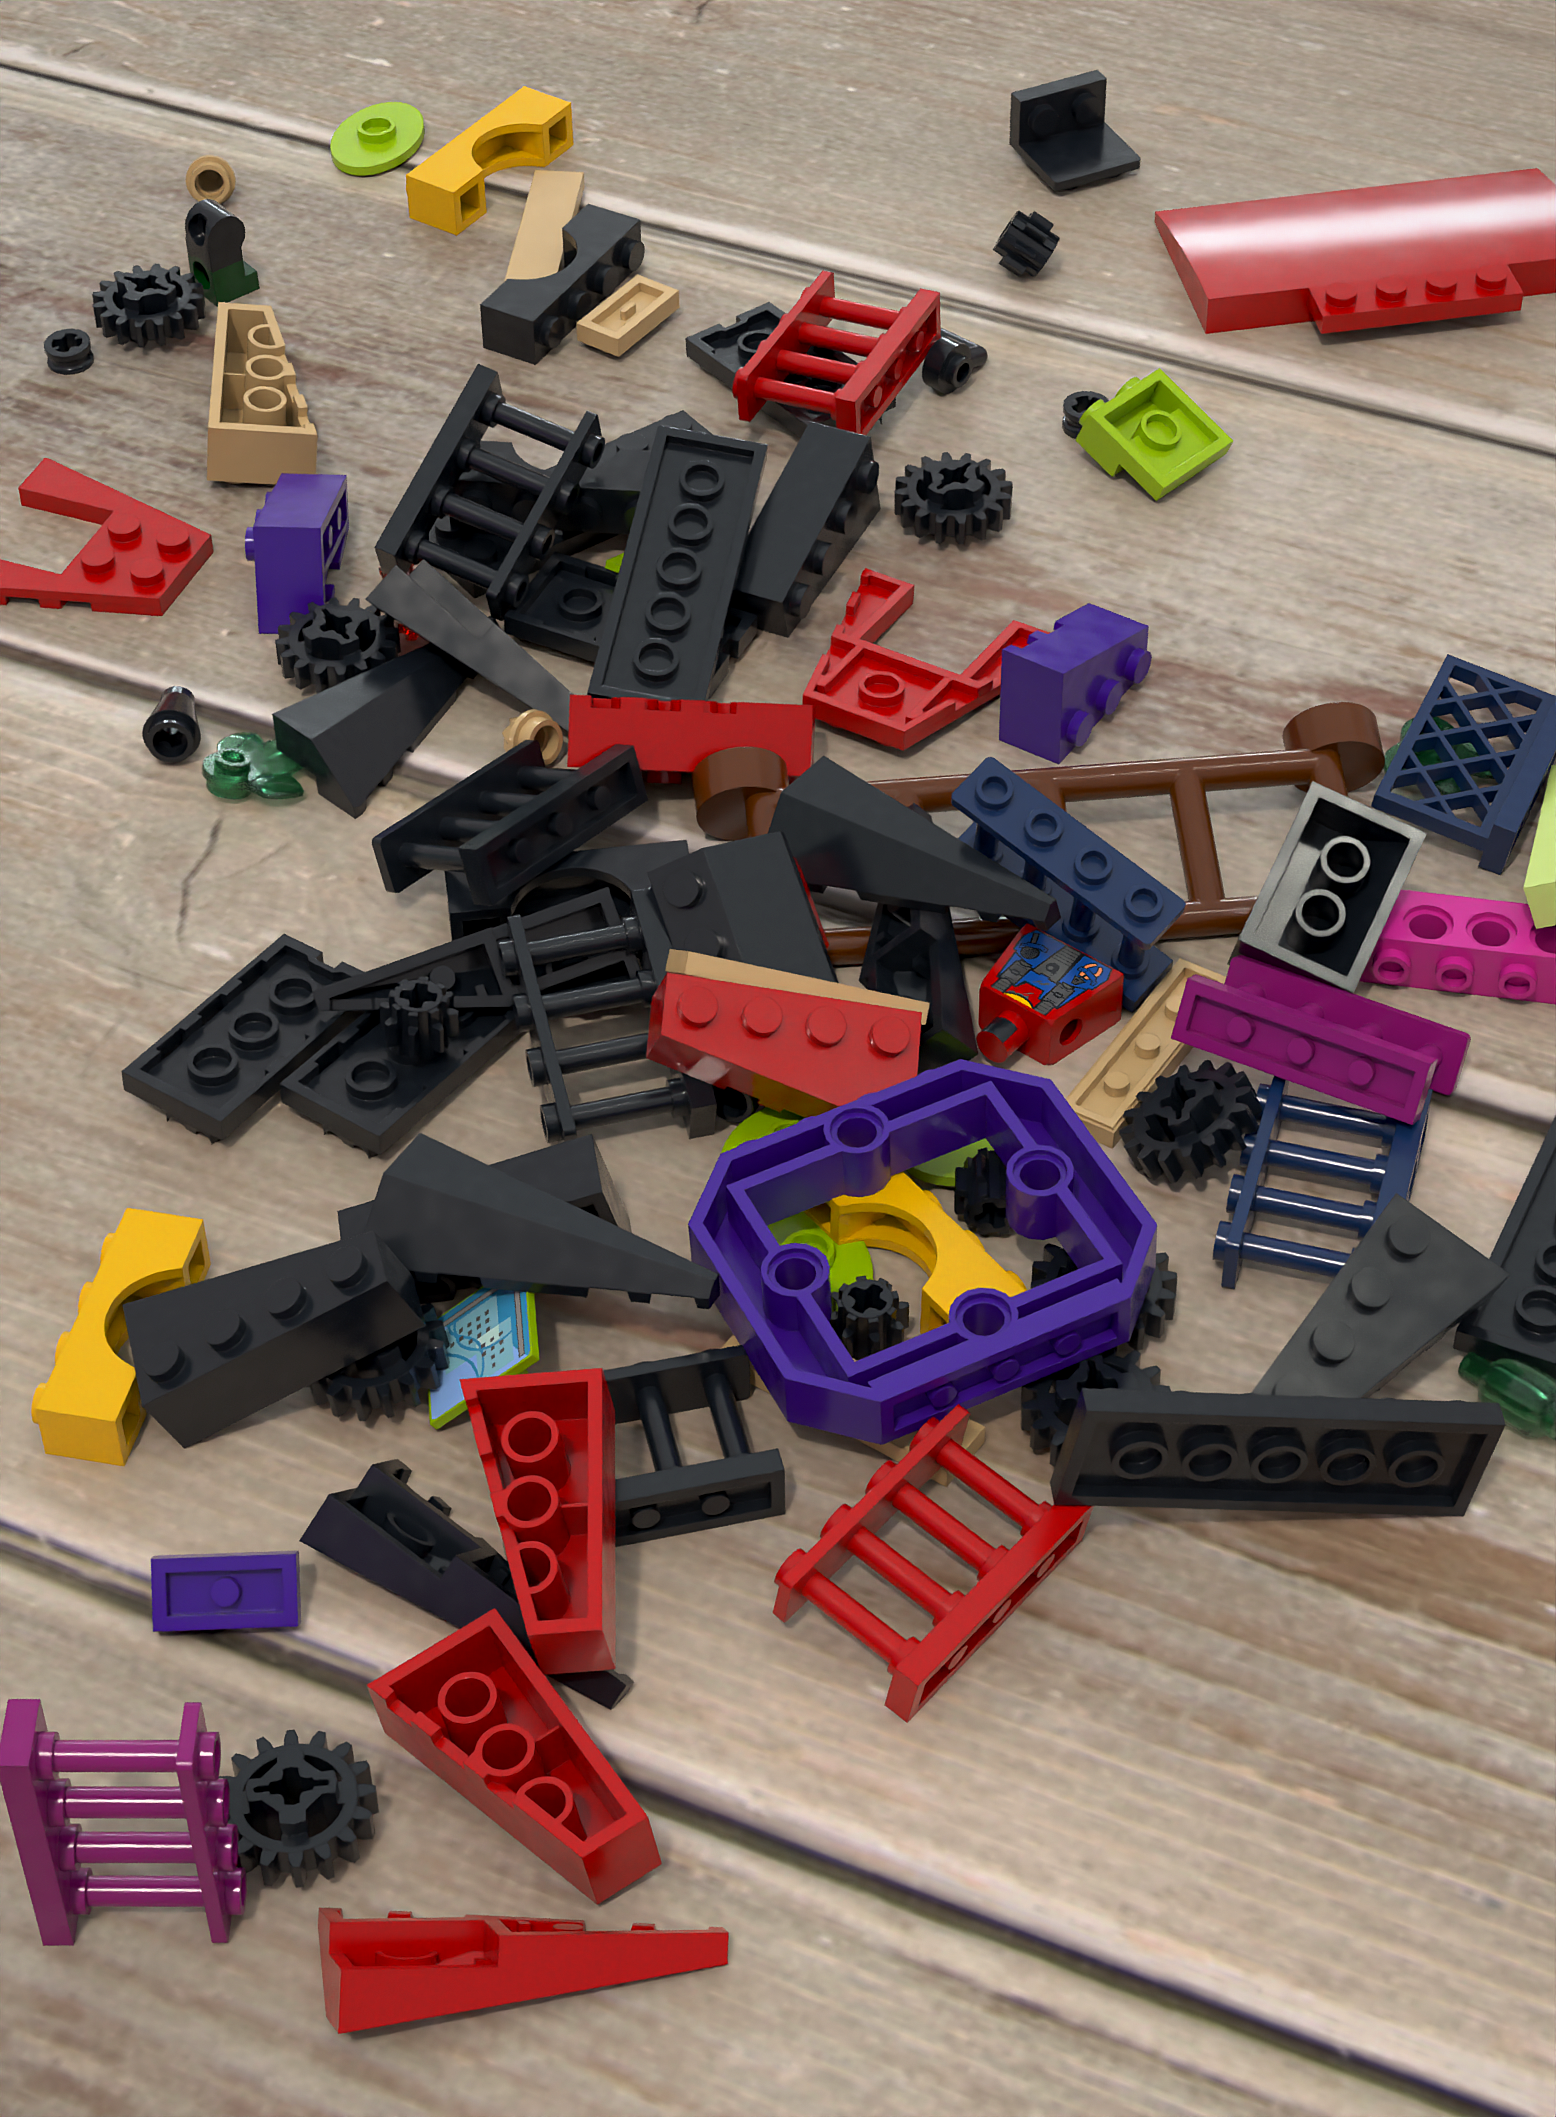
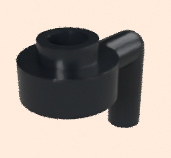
[922,328,988,394]

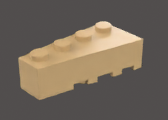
[207,302,318,485]

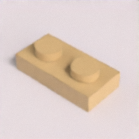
[576,274,680,357]

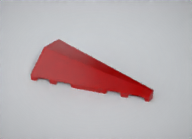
[318,1907,729,2034]

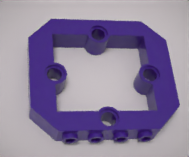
[688,1059,1157,1445]

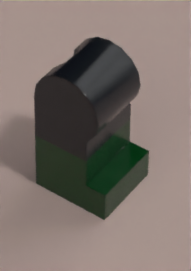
[185,199,260,307]

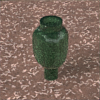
[1458,1352,1556,1440]

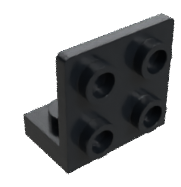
[1009,70,1141,191]

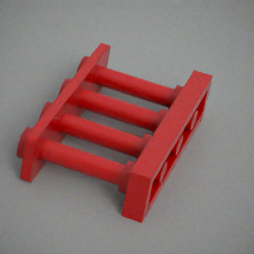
[732,270,941,436]
[773,1404,1094,1723]

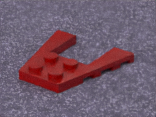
[0,458,214,616]
[802,568,1050,751]

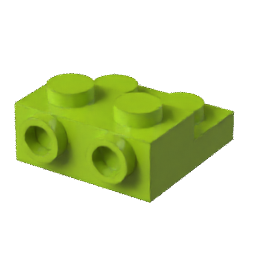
[1075,368,1233,501]

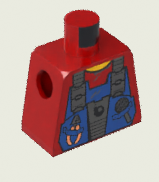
[976,923,1124,1065]

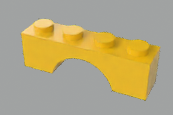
[406,86,574,236]
[803,1171,1027,1334]
[31,1208,211,1466]

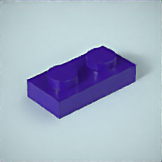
[151,1551,301,1632]

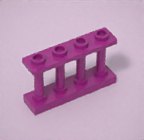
[1171,955,1471,1125]
[0,1699,247,1946]

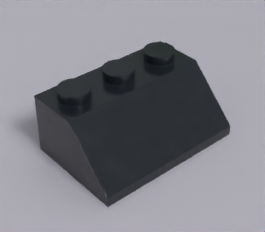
[1227,781,1427,993]
[647,831,839,983]

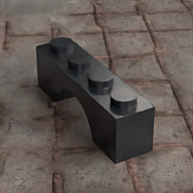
[480,204,645,365]
[449,440,651,535]
[444,840,689,941]

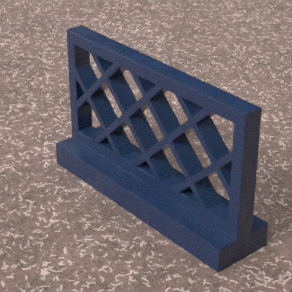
[1371,654,1556,876]

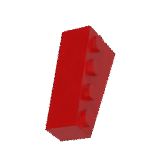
[567,695,816,785]
[646,972,922,1118]
[459,1368,616,1675]
[367,1608,662,1905]

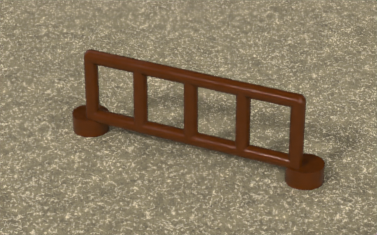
[692,702,1385,966]

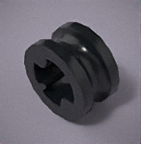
[44,328,94,375]
[1062,391,1109,439]

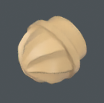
[186,155,236,204]
[502,709,563,765]

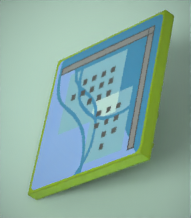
[428,1286,540,1430]

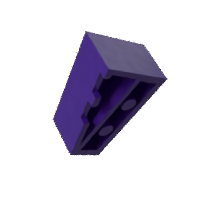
[245,473,349,634]
[999,603,1152,764]

